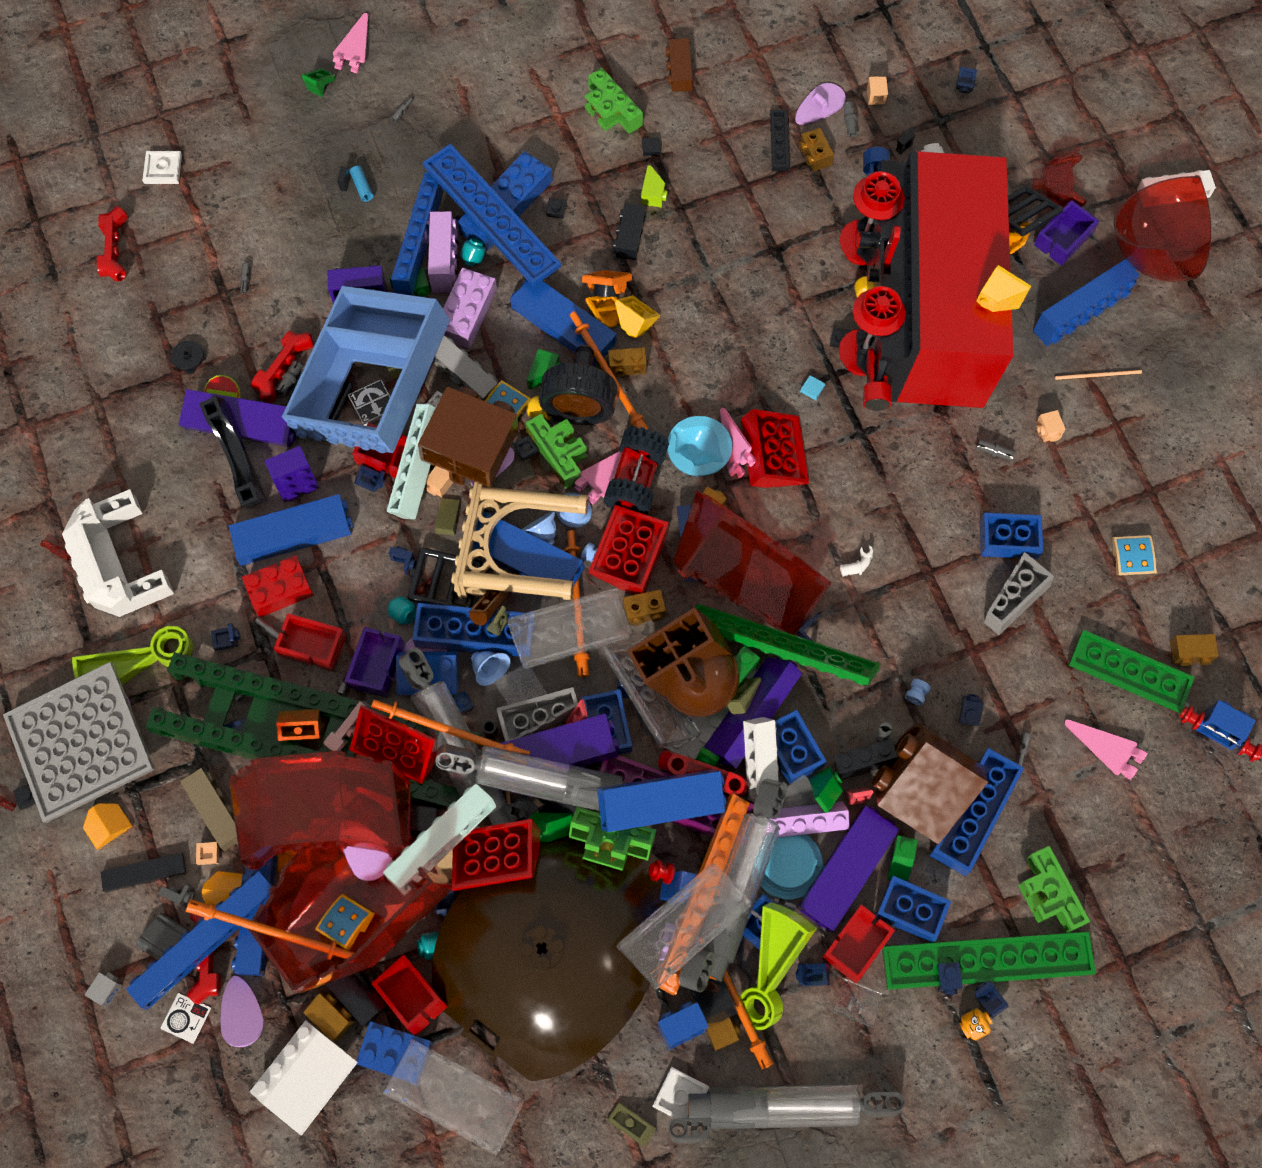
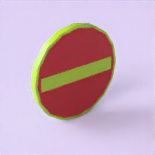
[204,375,241,398]

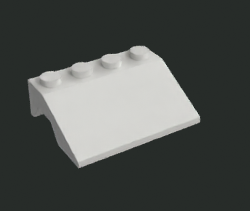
[250,1020,358,1135]

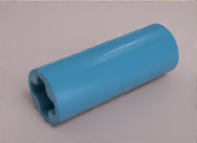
[350,166,373,202]

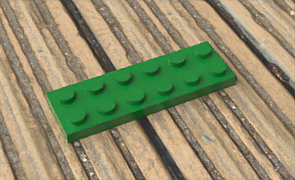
[1068,630,1194,713]

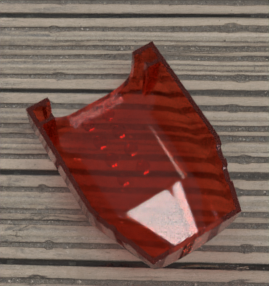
[248,793,452,993]

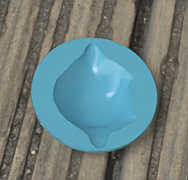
[667,416,732,476]
[752,834,823,900]

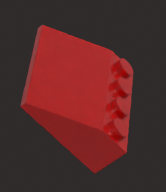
[741,409,809,488]
[588,505,669,595]
[350,705,436,784]
[451,819,540,891]

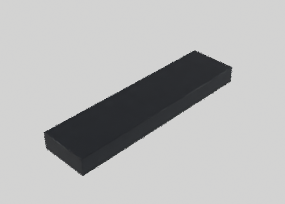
[770,110,790,171]
[101,853,186,893]

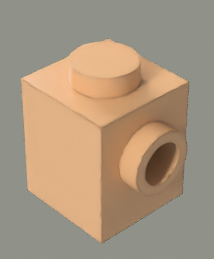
[867,76,888,105]
[1036,410,1066,442]
[425,466,453,497]

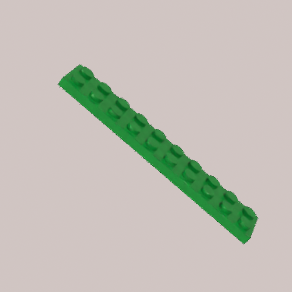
[695,604,881,685]
[882,932,1096,990]

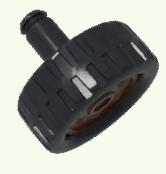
[539,345,618,425]

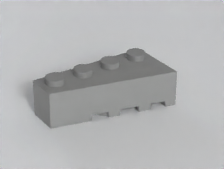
[433,336,497,401]
[984,552,1054,635]
[496,687,578,742]

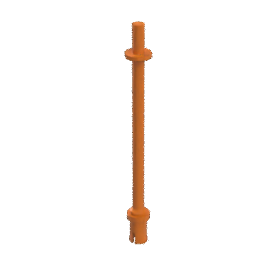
[569,311,648,430]
[564,530,590,678]
[371,699,530,763]
[185,898,355,961]
[700,923,774,1070]

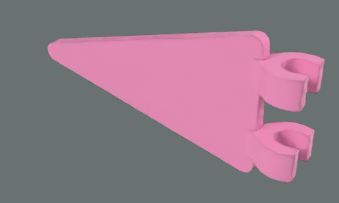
[333,13,368,73]
[720,408,756,478]
[574,451,622,505]
[1064,720,1148,780]

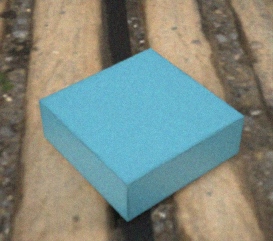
[800,376,826,401]

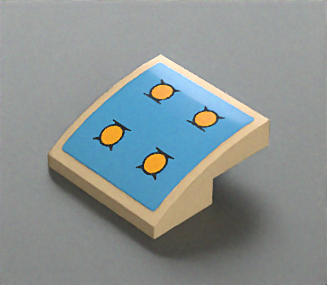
[1112,535,1157,575]

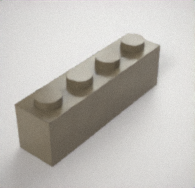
[180,768,246,851]

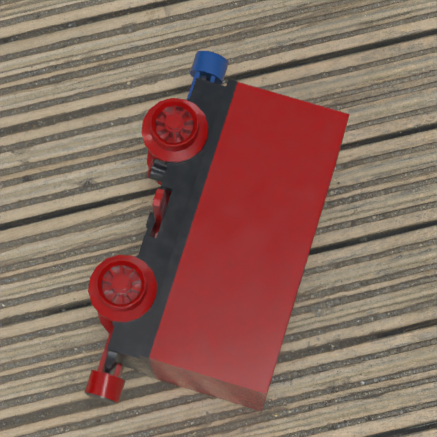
[838,147,1013,411]

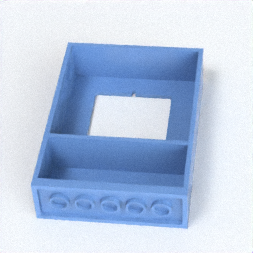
[282,286,450,453]

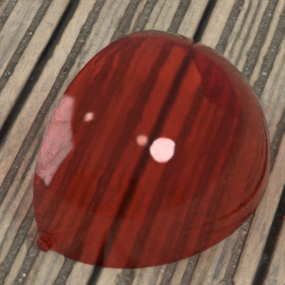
[1113,175,1211,283]

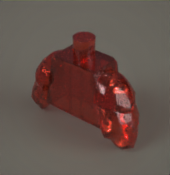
[1033,153,1087,207]

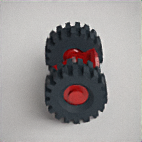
[603,427,669,515]

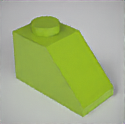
[641,165,668,208]

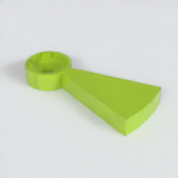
[72,626,193,685]
[740,902,817,1030]

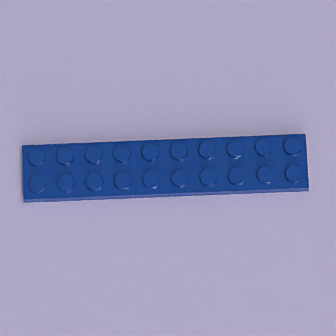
[422,143,561,287]

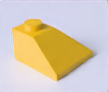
[976,265,1031,312]
[615,295,660,338]

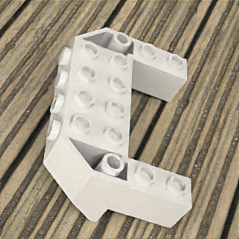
[62,489,174,617]

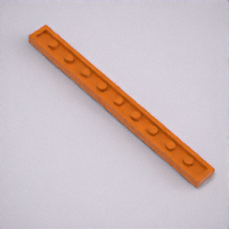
[654,793,750,995]

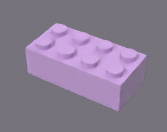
[428,212,458,293]
[443,268,497,349]

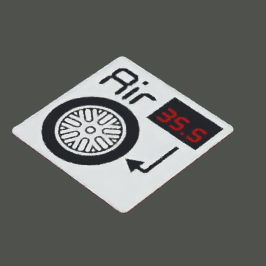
[161,993,211,1043]

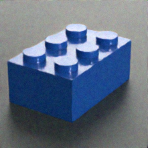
[980,513,1043,559]
[396,651,459,695]
[581,689,632,755]
[775,710,827,785]
[875,876,951,943]
[657,1001,709,1050]
[356,1021,433,1085]

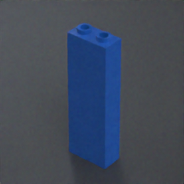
[510,280,617,367]
[228,494,353,566]
[472,512,585,585]
[597,769,726,832]

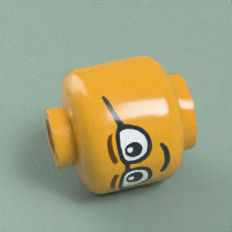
[959,1008,993,1041]

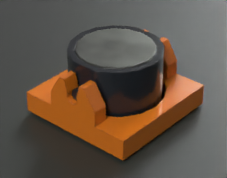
[582,270,632,297]

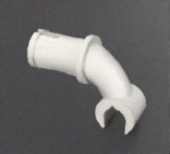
[840,545,873,577]

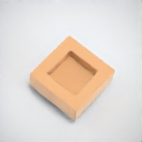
[196,842,219,865]

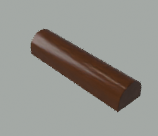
[468,573,520,625]

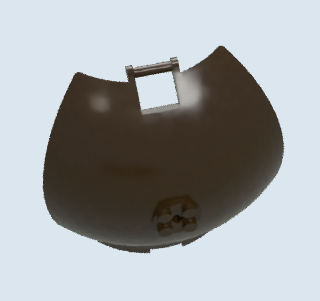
[432,835,670,1081]

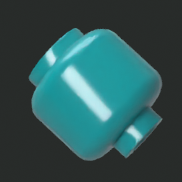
[460,238,486,266]
[387,596,416,625]
[417,931,439,960]

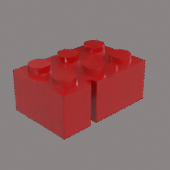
[352,422,407,478]
[242,555,314,617]
[274,613,346,672]
[822,905,895,984]
[371,955,448,1036]

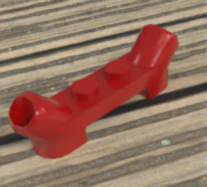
[97,206,128,282]
[251,330,314,403]
[658,750,749,797]
[187,913,222,1004]

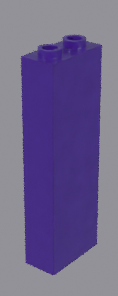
[179,389,296,447]
[704,657,802,769]
[489,713,620,790]
[796,806,900,933]

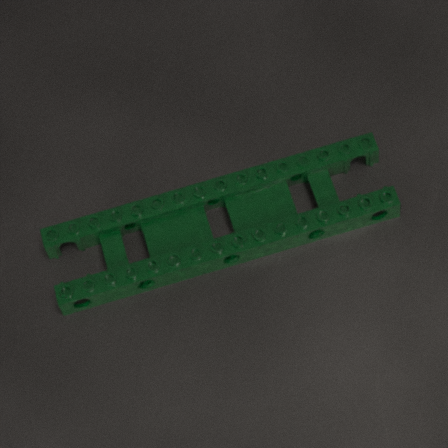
[146,652,481,811]

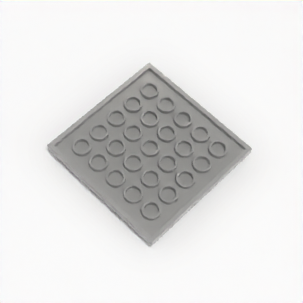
[3,662,155,823]

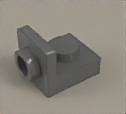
[158,884,194,907]

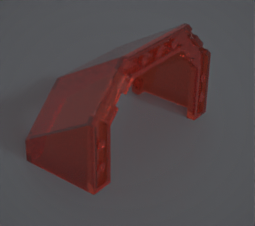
[673,490,832,635]
[229,751,410,870]

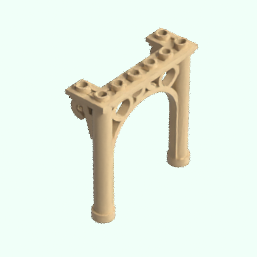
[452,482,589,600]

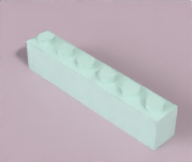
[386,404,436,520]
[383,783,496,896]

